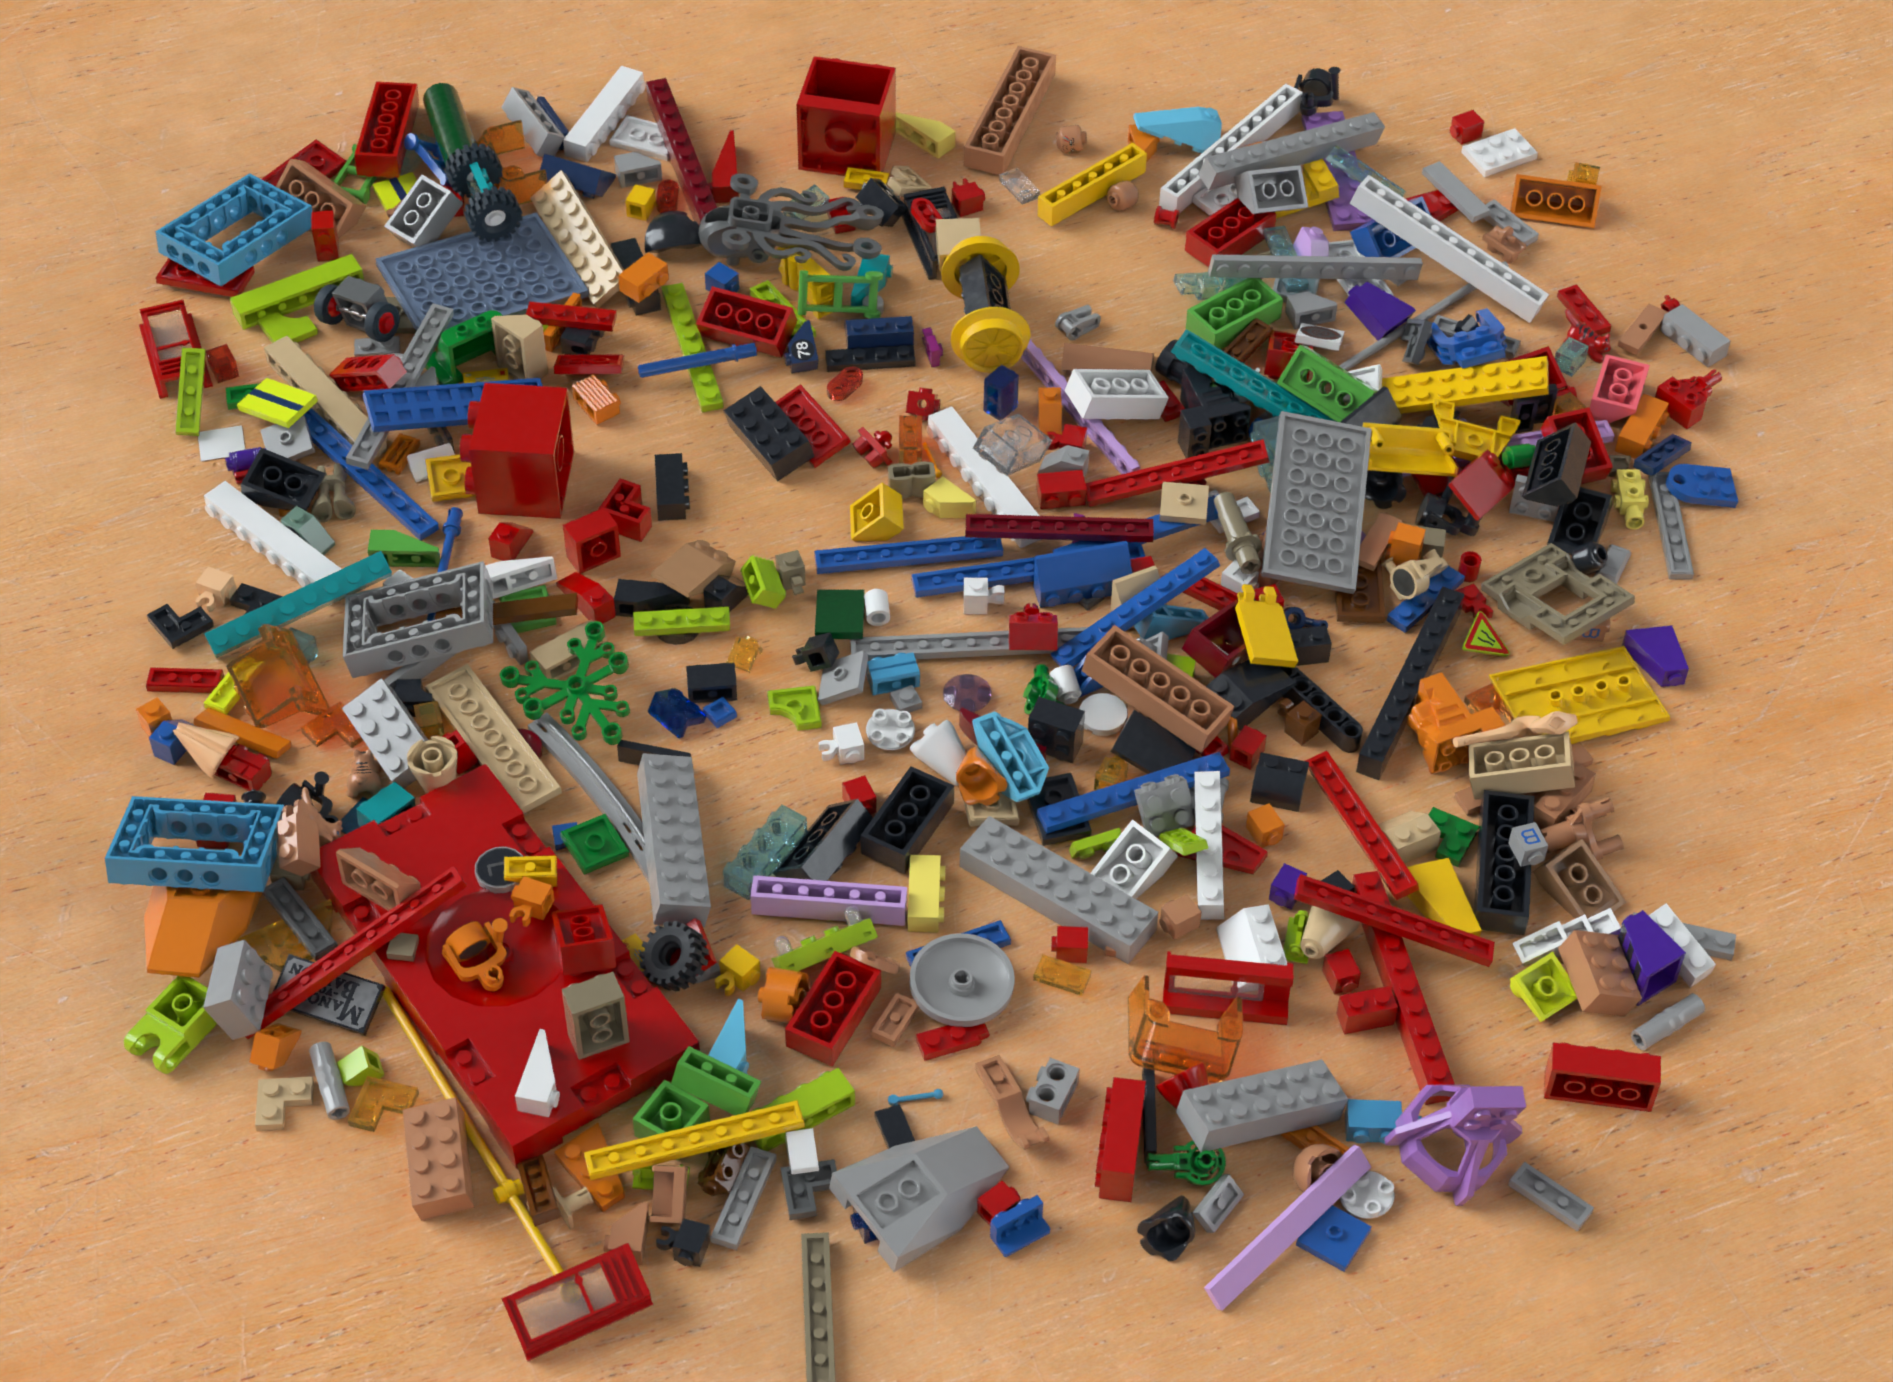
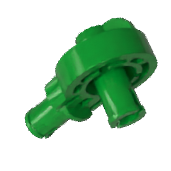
[1023,664,1066,716]
[1146,1140,1226,1186]

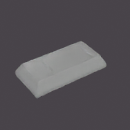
[1594,544,1632,584]

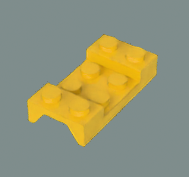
[1275,158,1339,219]

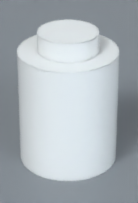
[864,589,890,626]
[1050,665,1082,704]

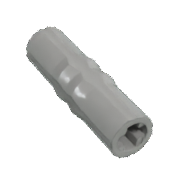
[1631,993,1705,1050]
[309,1042,350,1120]

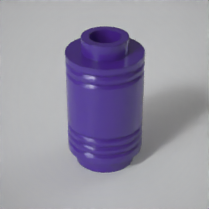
[225,447,267,475]

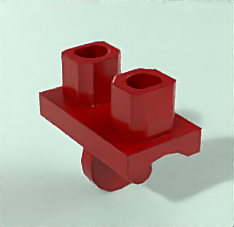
[852,426,892,469]

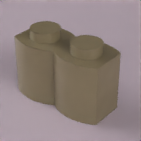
[888,461,936,499]

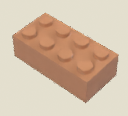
[403,1097,475,1220]

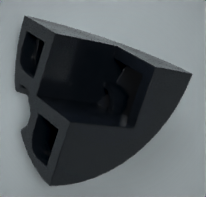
[645,211,702,253]

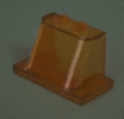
[226,624,332,728]

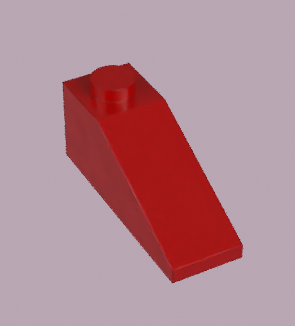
[556,572,616,624]

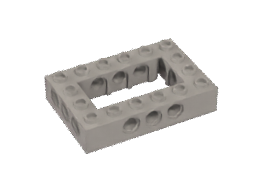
[343,561,493,678]

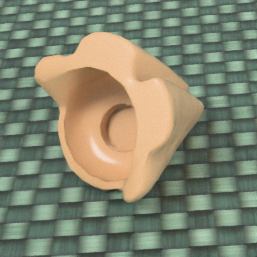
[173,722,240,778]

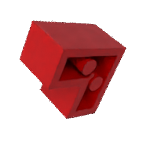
[598,478,652,542]

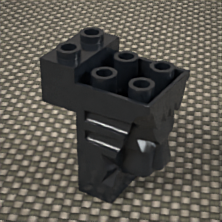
[1178,366,1251,458]

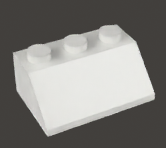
[1216,904,1287,992]

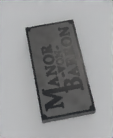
[273,954,386,1036]

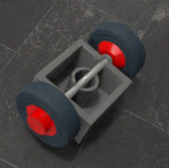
[314,276,400,342]

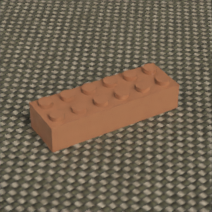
[1082,625,1234,753]

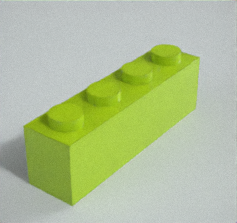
[752,1068,855,1152]

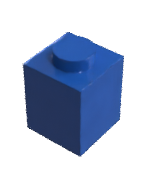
[705,262,740,293]

